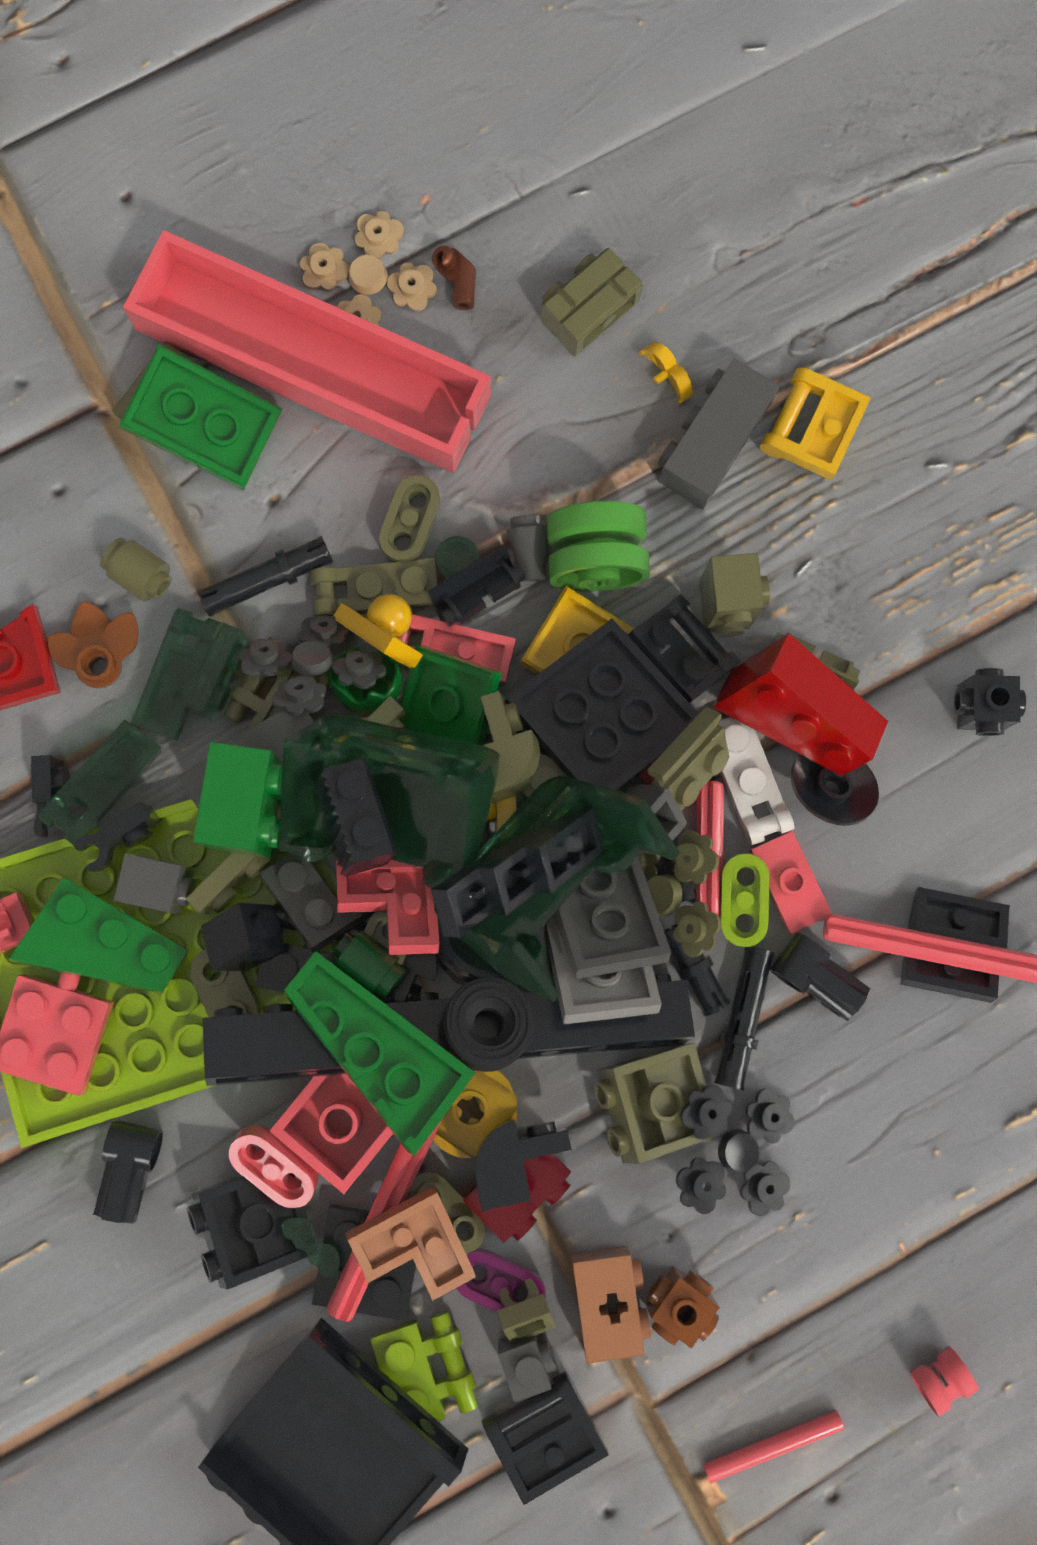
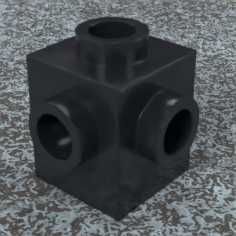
[954,668,1026,736]

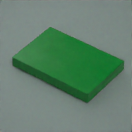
[119,344,282,491]

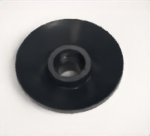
[790,754,879,826]

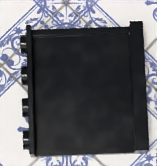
[198,1317,469,1545]

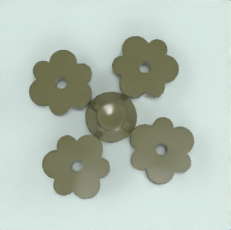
[636,830,721,957]

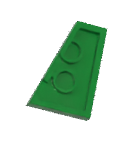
[8,877,188,994]

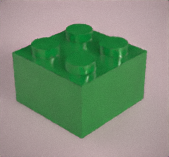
[193,742,291,858]

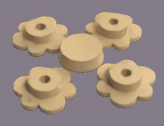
[299,211,437,326]

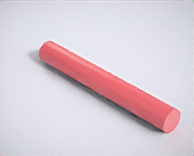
[703,1410,845,1484]

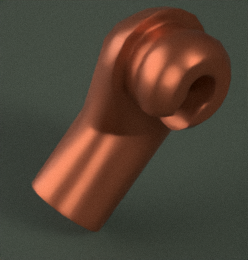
[432,245,476,310]

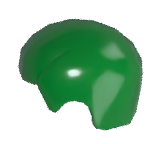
[328,647,404,714]

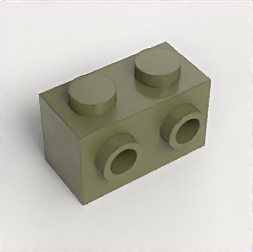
[699,553,770,638]

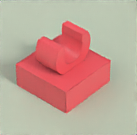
[0,892,34,954]

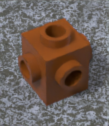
[646,1266,720,1349]

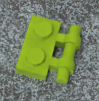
[370,1310,478,1421]

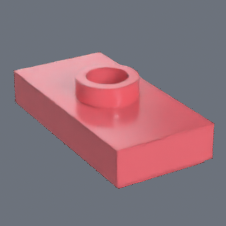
[749,831,832,934]

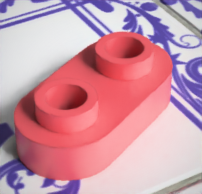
[229,1125,318,1208]

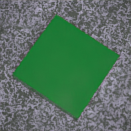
[401,645,502,757]

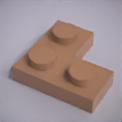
[345,1186,476,1301]

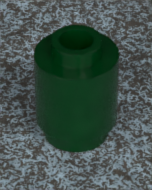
[331,930,407,1001]

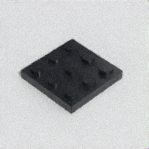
[506,619,699,810]

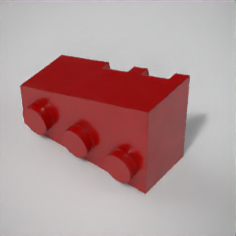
[713,633,888,776]

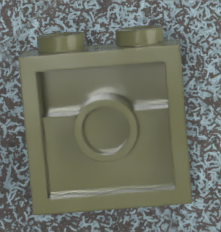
[594,1043,715,1164]

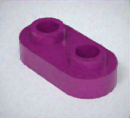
[457,1248,546,1312]

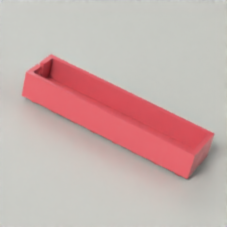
[123,230,491,474]

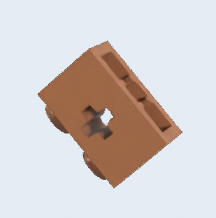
[571,1246,651,1364]

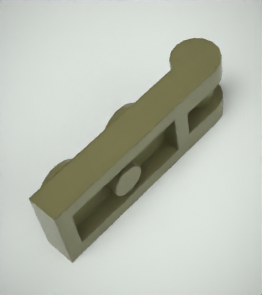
[310,558,438,617]

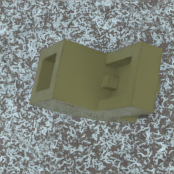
[457,691,540,808]

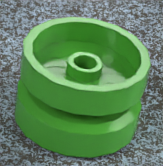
[547,501,650,592]

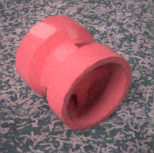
[909,1346,979,1417]

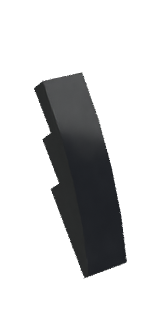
[431,807,604,938]

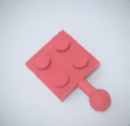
[0,973,114,1096]

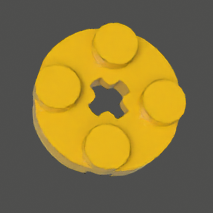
[433,1069,517,1158]

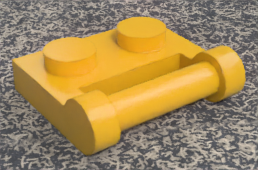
[760,367,871,480]

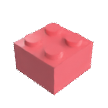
[270,1074,393,1194]

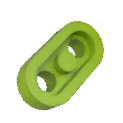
[721,853,770,947]

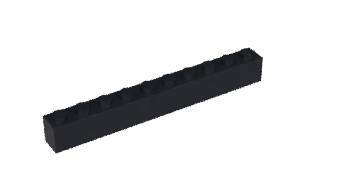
[202,974,695,1086]

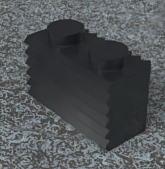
[313,759,397,877]

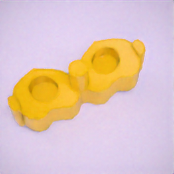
[638,341,694,406]

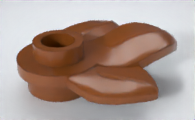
[47,601,139,689]

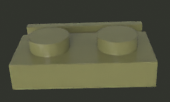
[648,707,730,811]

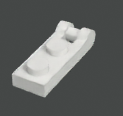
[718,717,795,846]

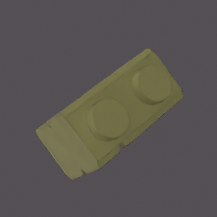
[541,248,643,356]

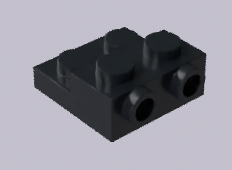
[187,1173,319,1290]

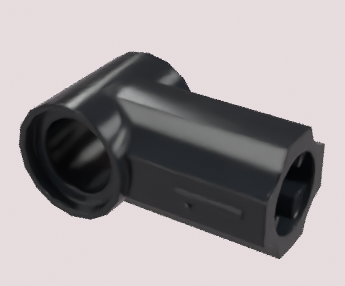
[770,932,871,1021]
[93,1120,163,1224]

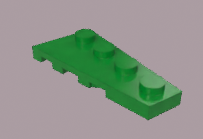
[284,951,475,1158]

